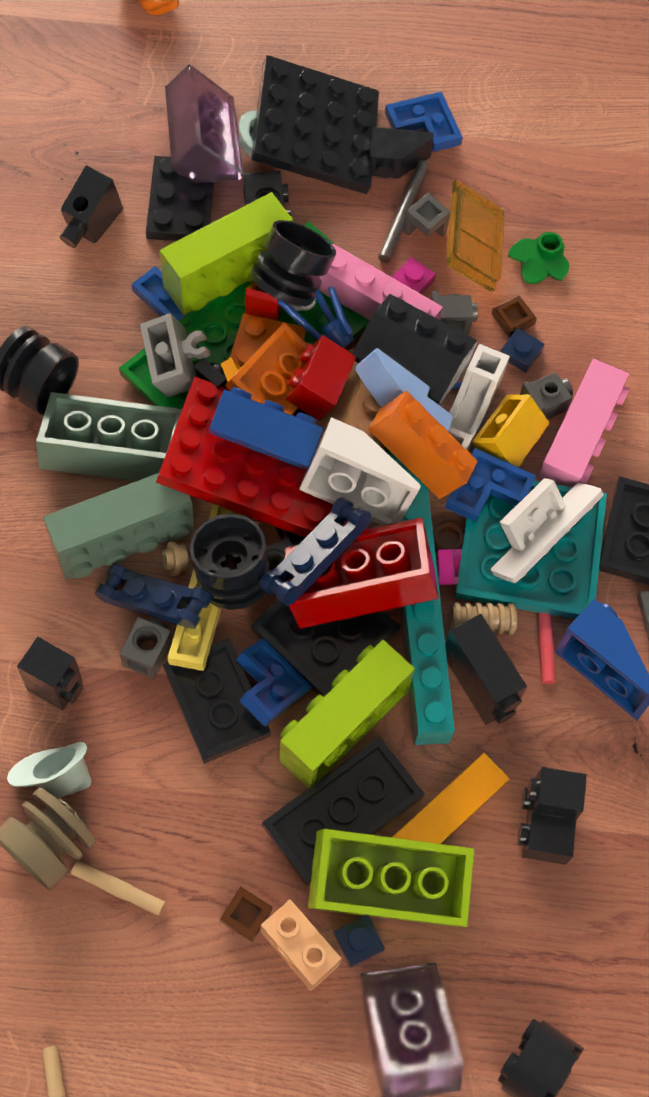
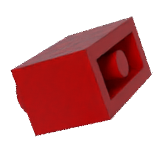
[285,335,356,421]

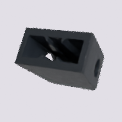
[60,165,123,248]

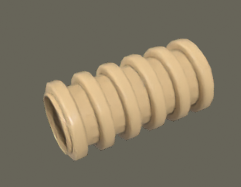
[451,603,517,635]

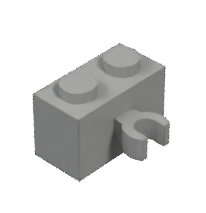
[140,313,210,397]

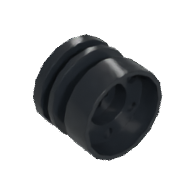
[250,220,336,306]
[0,326,79,415]
[190,514,270,610]

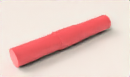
[538,613,556,684]

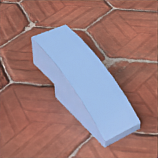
[355,348,453,432]

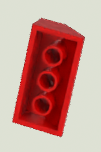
[285,517,439,628]

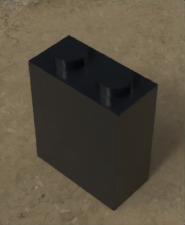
[445,614,527,725]

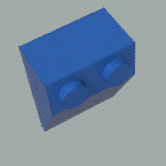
[555,598,649,721]

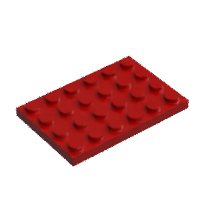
[156,376,383,538]

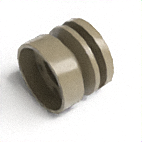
[0,787,96,891]

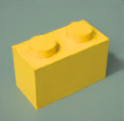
[472,394,549,467]

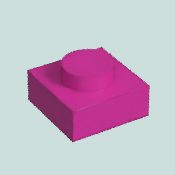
[392,257,436,294]
[436,549,462,585]

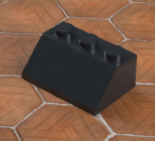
[352,294,478,405]

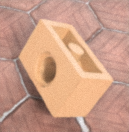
[261,899,342,991]

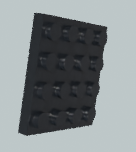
[251,55,379,194]

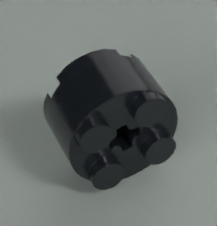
[497,1019,584,1097]

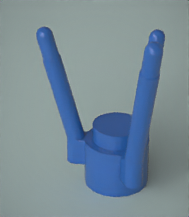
[278,286,354,348]

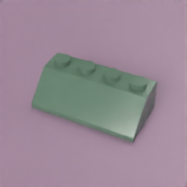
[36,392,182,481]

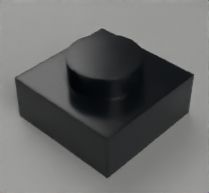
[194,358,228,389]

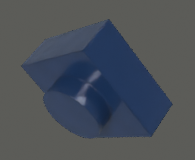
[500,328,545,373]
[333,915,385,968]

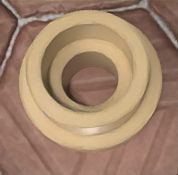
[161,542,188,577]

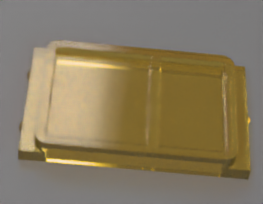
[446,179,505,292]

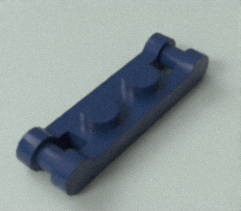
[259,497,372,606]
[95,564,213,629]

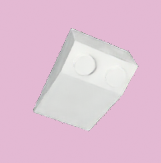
[299,417,421,526]

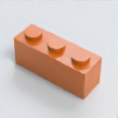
[368,390,478,499]

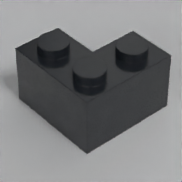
[517,767,587,865]

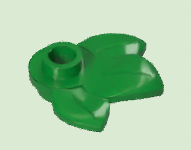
[508,232,569,284]

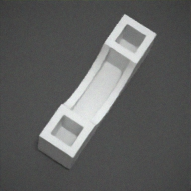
[449,344,510,451]

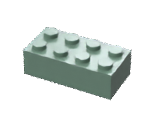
[43,473,195,580]

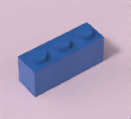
[208,387,323,470]

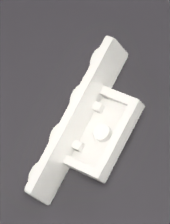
[491,478,604,583]

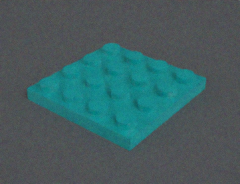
[454,481,607,619]

